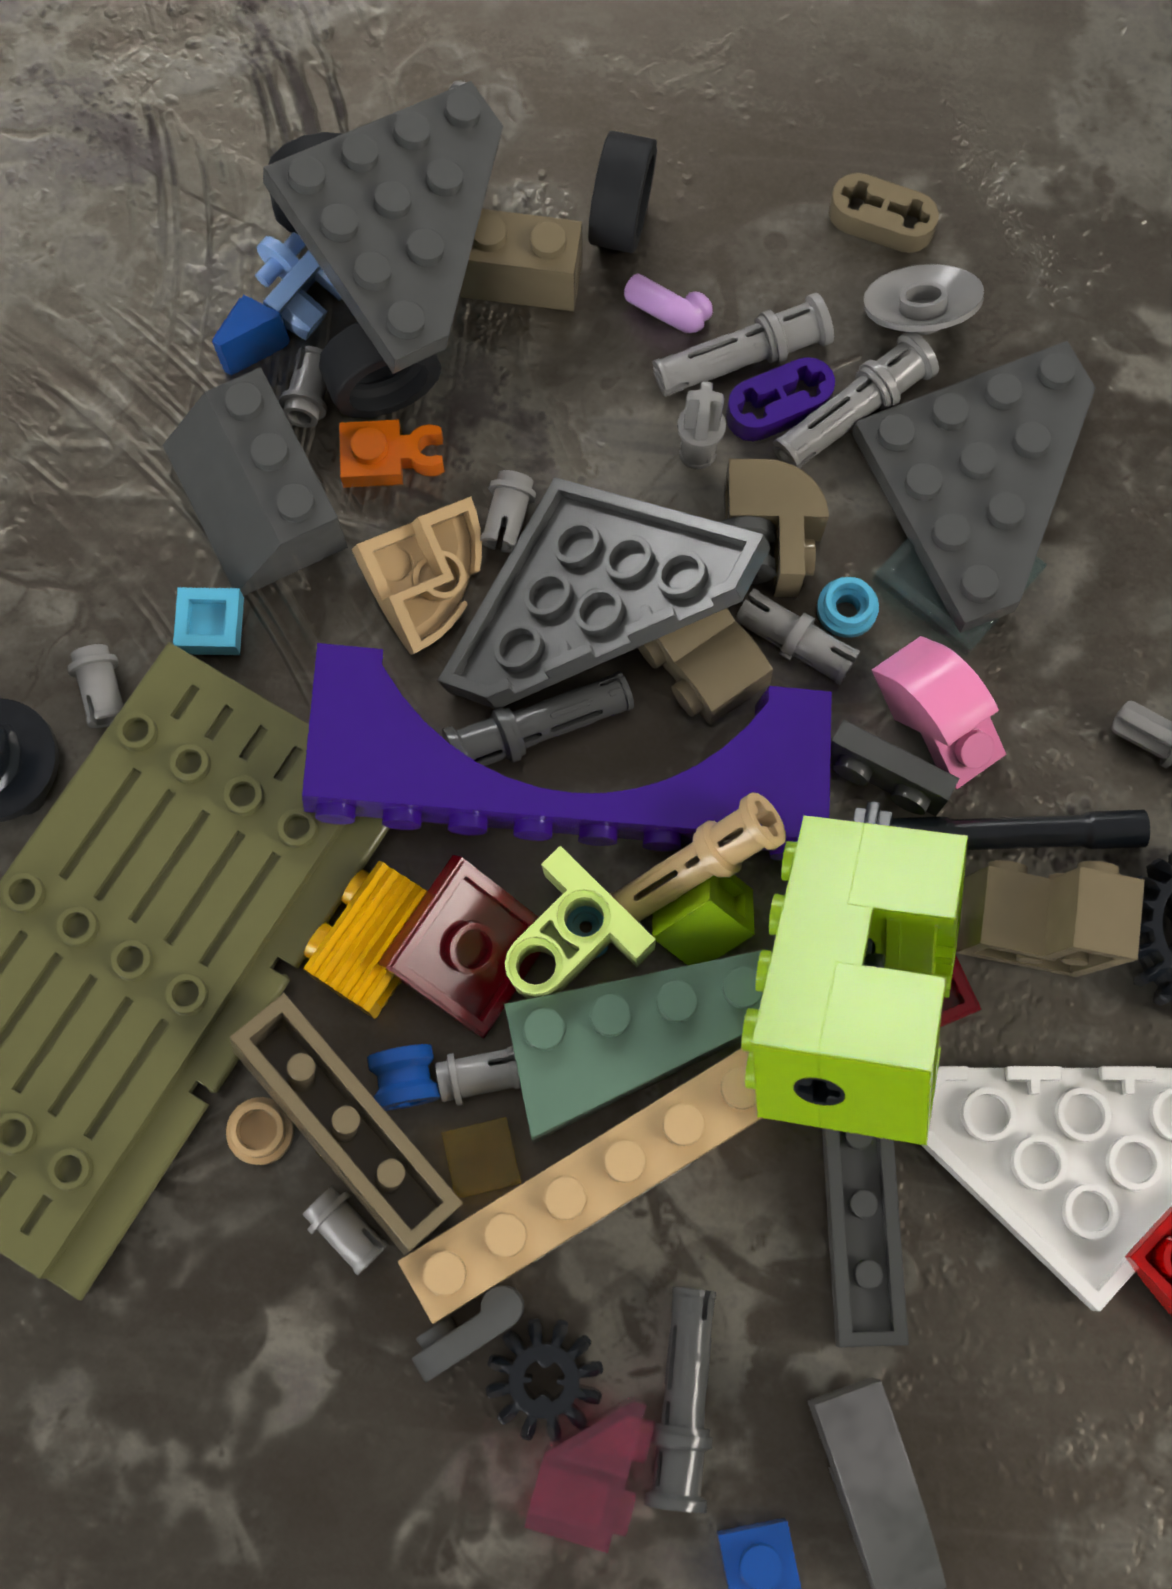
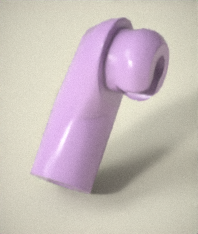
[624,274,713,334]

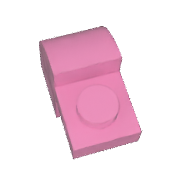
[872,636,1006,789]

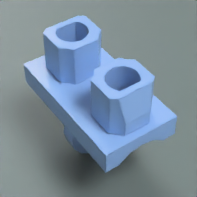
[255,233,342,340]

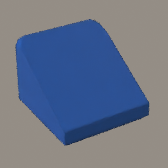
[212,295,290,375]

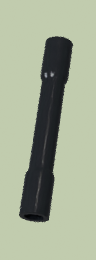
[892,809,1150,850]

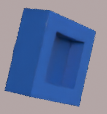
[716,1517,801,1589]

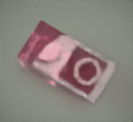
[524,1397,655,1553]

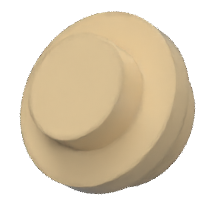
[226,1097,294,1165]

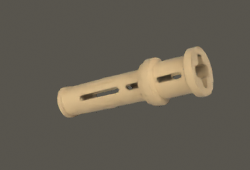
[610,792,786,922]

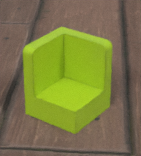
[652,875,755,965]

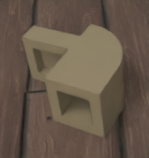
[724,459,829,597]

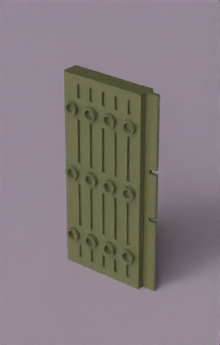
[0,642,390,1301]

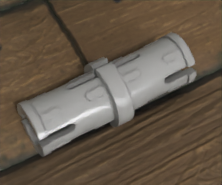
[735,588,861,686]

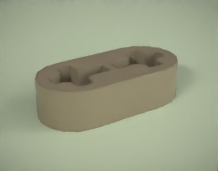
[828,173,939,253]

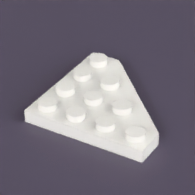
[921,1066,1172,1312]

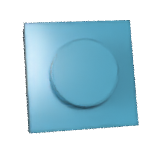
[173,587,244,655]

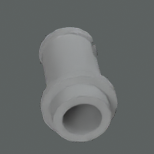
[279,346,327,428]
[480,470,536,553]
[67,644,124,728]
[435,1046,521,1106]
[303,1186,389,1276]

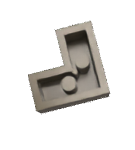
[956,860,1145,977]

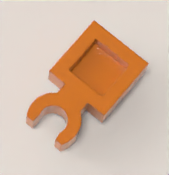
[339,419,444,488]

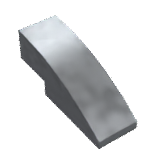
[807,1377,947,1589]

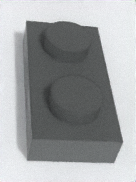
[830,720,960,816]

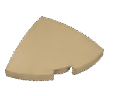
[351,496,482,655]

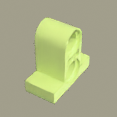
[505,846,656,999]

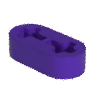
[726,357,835,442]

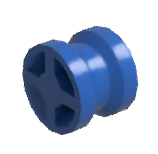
[367,1044,441,1111]

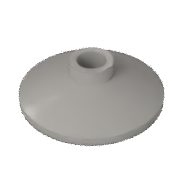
[864,264,984,335]

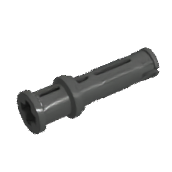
[442,671,634,766]
[644,1287,716,1513]

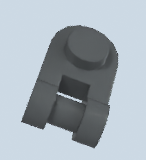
[411,1285,525,1383]

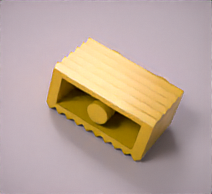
[303,860,427,1019]

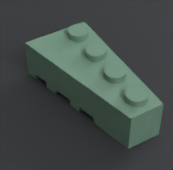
[505,949,768,1144]

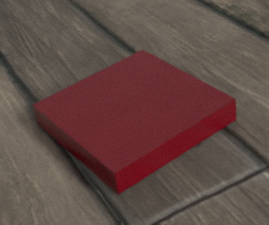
[378,855,541,1039]

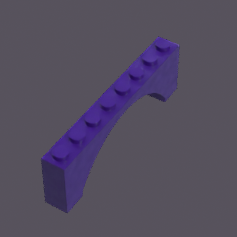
[302,643,832,861]

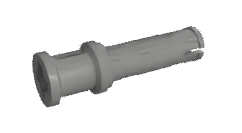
[652,292,834,397]
[772,332,939,469]

